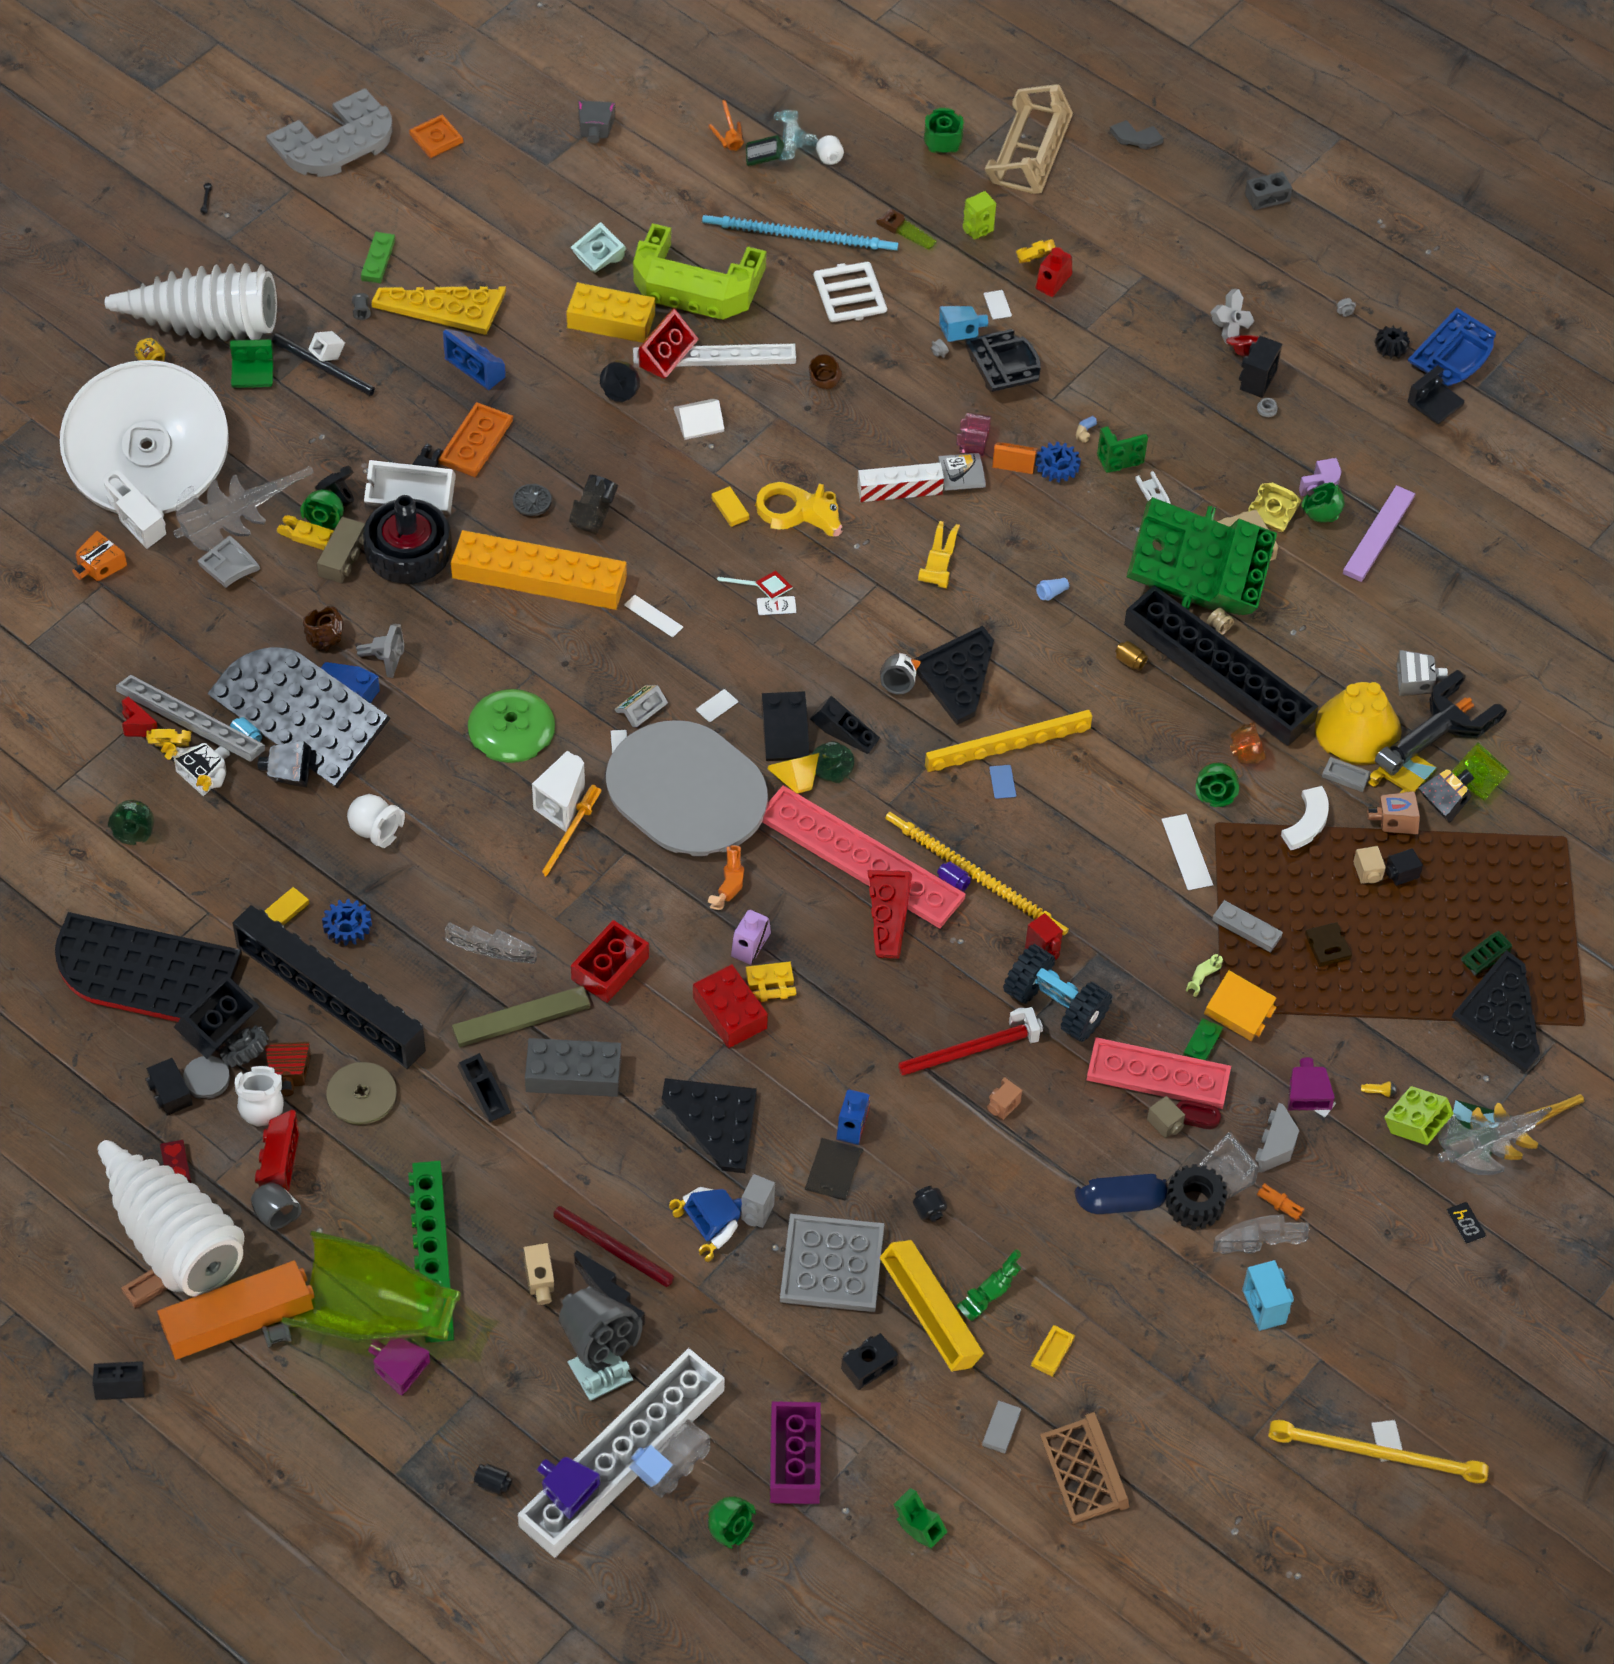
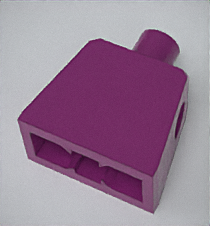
[1287,1057,1335,1111]
[368,1336,430,1396]

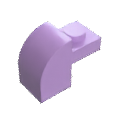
[1299,458,1341,496]

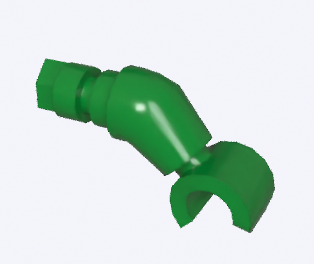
[957,1249,1021,1320]

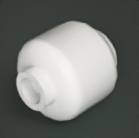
[816,135,844,165]

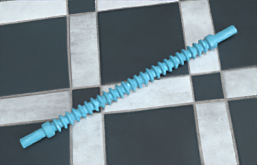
[702,215,899,251]

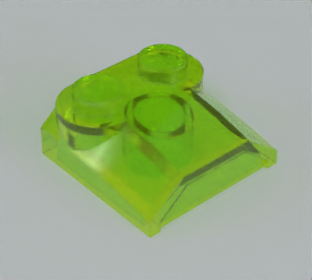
[1451,742,1510,801]

